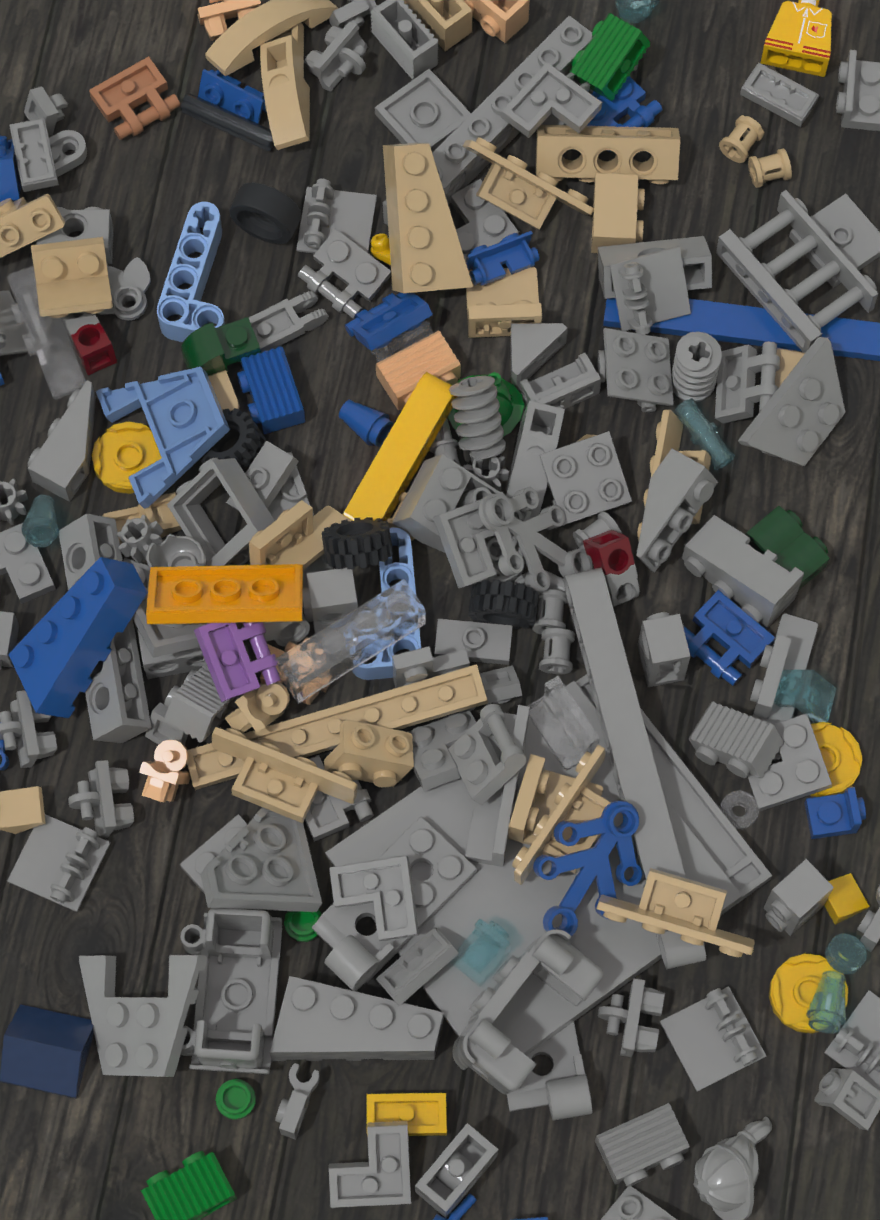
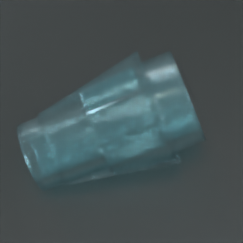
[22,495,59,548]
[806,971,846,1034]

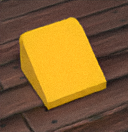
[824,873,870,925]

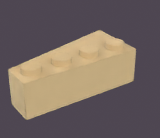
[383,143,473,293]

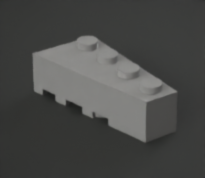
[269,976,444,1061]

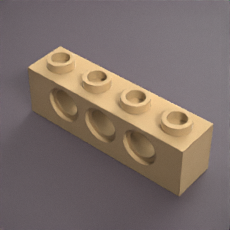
[535,125,680,184]

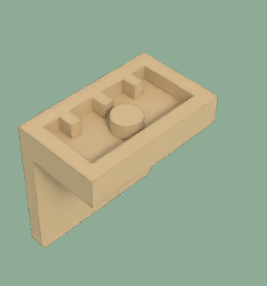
[31,237,113,318]
[466,267,542,338]
[508,754,603,845]

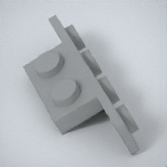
[750,614,818,762]

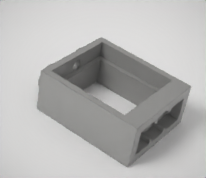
[167,458,275,566]

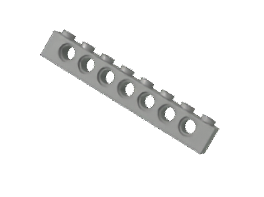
[383,16,592,226]

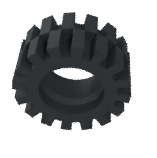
[200,408,266,471]
[321,517,393,569]
[468,580,539,629]

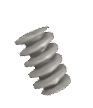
[671,331,722,403]
[449,375,506,459]

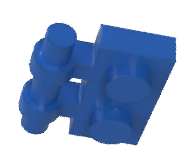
[587,76,662,152]
[345,293,432,351]
[684,590,775,686]

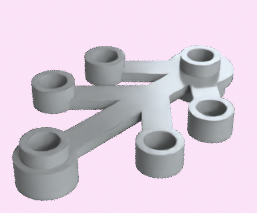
[479,487,593,593]

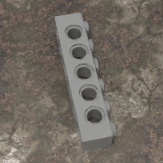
[58,514,152,743]

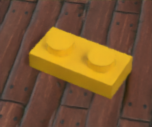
[367,1093,447,1136]

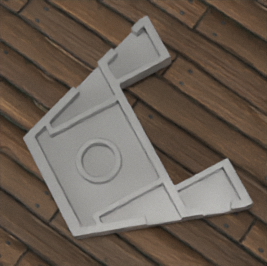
[79,955,207,1077]

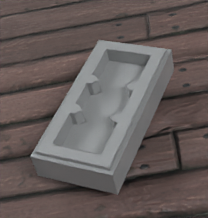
[740,62,819,127]
[10,118,59,192]
[226,441,299,511]
[434,619,513,665]
[376,927,459,1006]

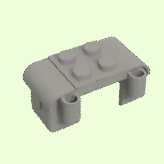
[180,908,282,1074]
[452,929,603,1094]

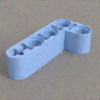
[157,202,225,342]
[349,527,421,680]

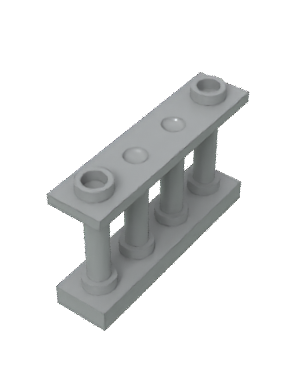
[716,190,879,353]

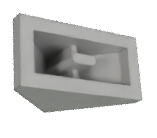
[510,323,568,388]

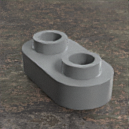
[49,130,87,177]

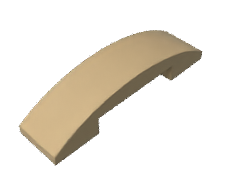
[205,0,338,77]

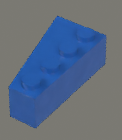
[8,557,148,718]

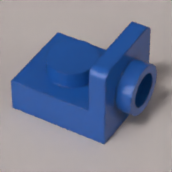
[804,787,866,839]

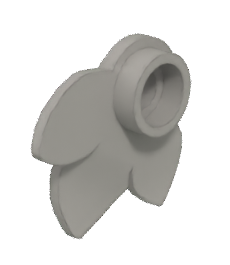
[97,257,151,321]

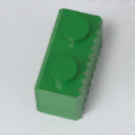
[570,13,651,101]
[141,1151,237,1220]

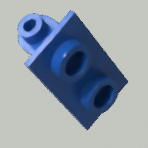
[198,69,267,124]
[465,231,539,286]

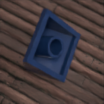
[0,1004,94,1099]

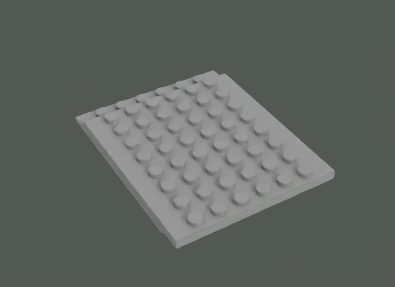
[325,674,772,1056]

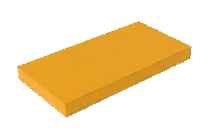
[146,564,303,624]

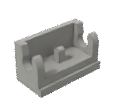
[517,353,601,409]

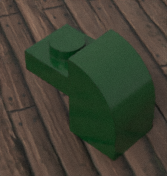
[181,317,261,376]

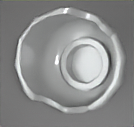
[146,534,207,568]

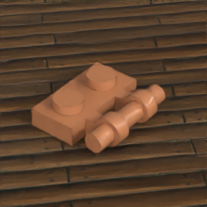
[89,56,180,140]

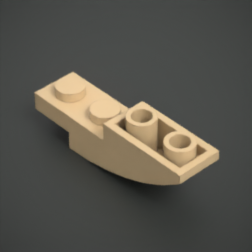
[260,23,310,150]

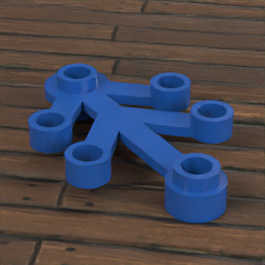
[533,800,642,936]

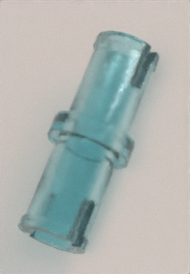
[674,398,735,470]

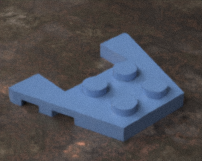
[96,367,230,509]

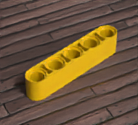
[343,372,458,521]

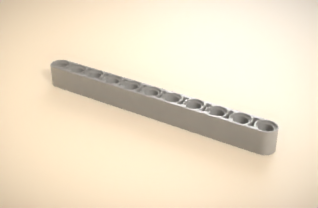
[564,568,706,969]

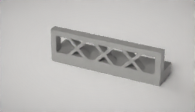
[465,705,530,867]

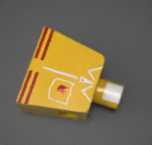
[760,0,832,77]

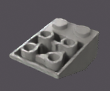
[392,454,531,576]

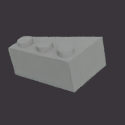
[682,515,804,630]

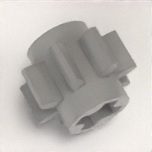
[463,456,509,492]
[0,479,28,525]
[117,515,164,564]

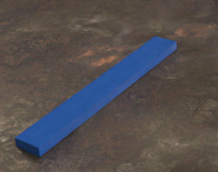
[603,298,880,361]

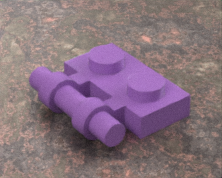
[194,622,281,702]

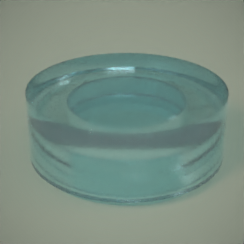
[825,933,867,974]

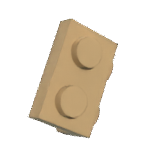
[324,719,414,787]

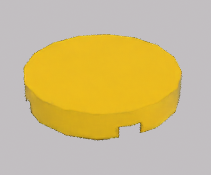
[92,422,162,494]
[810,722,862,797]
[769,954,848,1033]

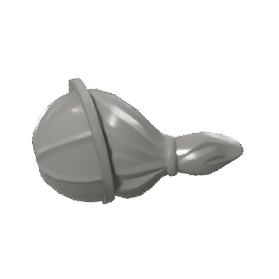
[693,1117,772,1220]

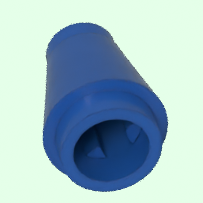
[339,400,394,447]

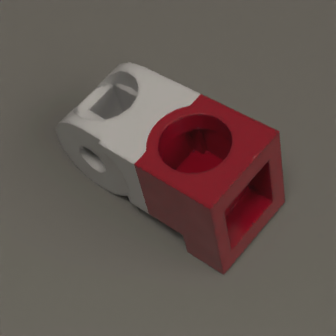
[62,312,117,375]
[583,529,640,607]

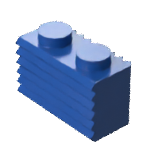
[237,346,305,434]

